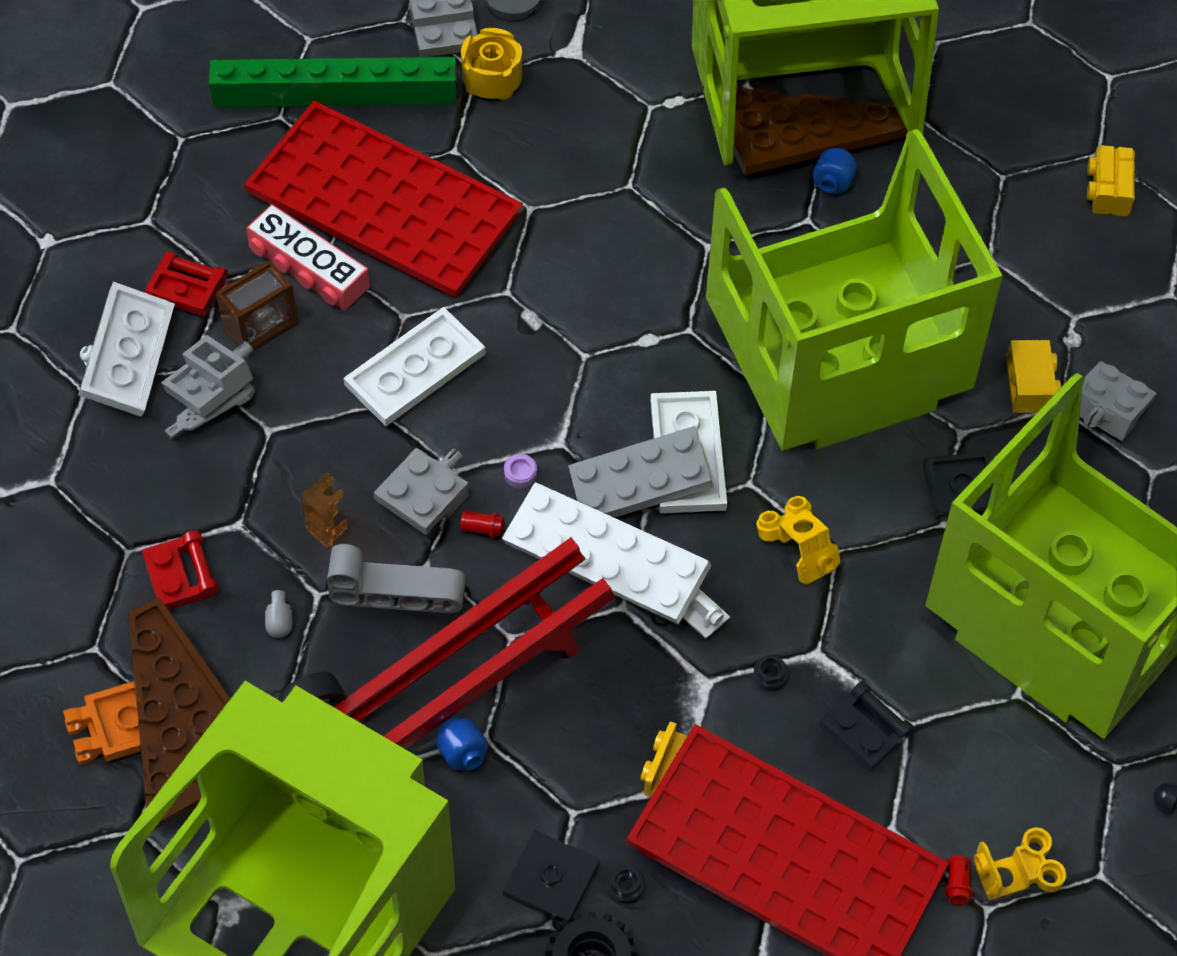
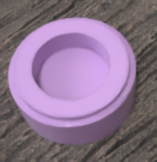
[504,454,537,488]

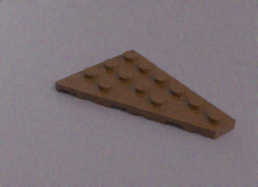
[702,85,908,175]
[128,597,230,831]

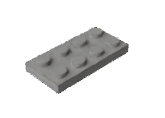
[568,426,714,518]

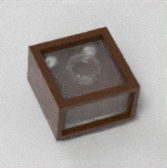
[216,260,299,351]

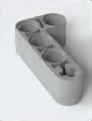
[327,544,466,613]

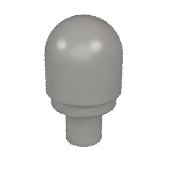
[265,590,293,639]

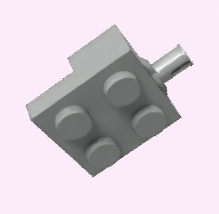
[161,335,254,418]
[1080,361,1157,441]
[373,448,469,535]

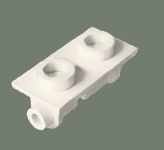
[682,589,730,639]

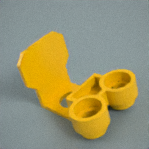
[756,496,841,584]
[974,827,1066,901]

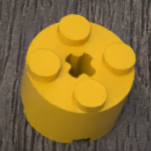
[461,28,522,100]

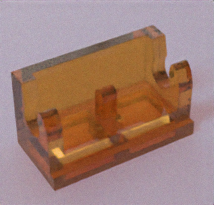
[300,472,348,549]

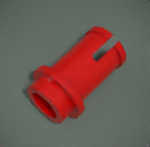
[460,510,505,539]
[944,856,974,905]

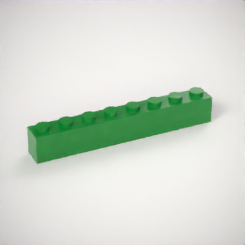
[209,57,457,107]

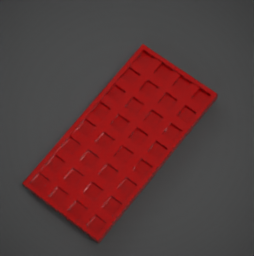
[244,101,523,298]
[625,724,949,956]

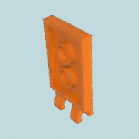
[63,681,141,765]

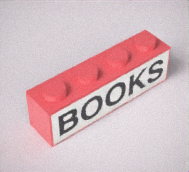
[246,204,370,311]

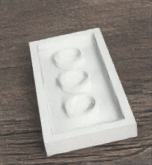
[78,282,175,416]
[343,307,486,426]
[650,391,727,513]

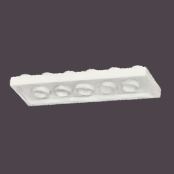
[502,482,711,624]

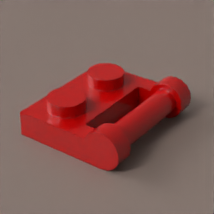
[144,251,228,317]
[142,531,219,610]

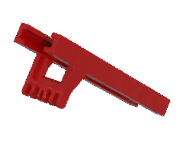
[334,537,615,750]

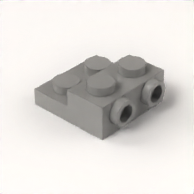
[410,0,477,57]

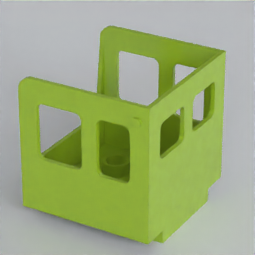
[692,0,939,165]
[706,129,1003,451]
[925,373,1177,739]
[110,681,455,956]

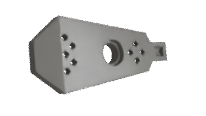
[165,383,255,439]

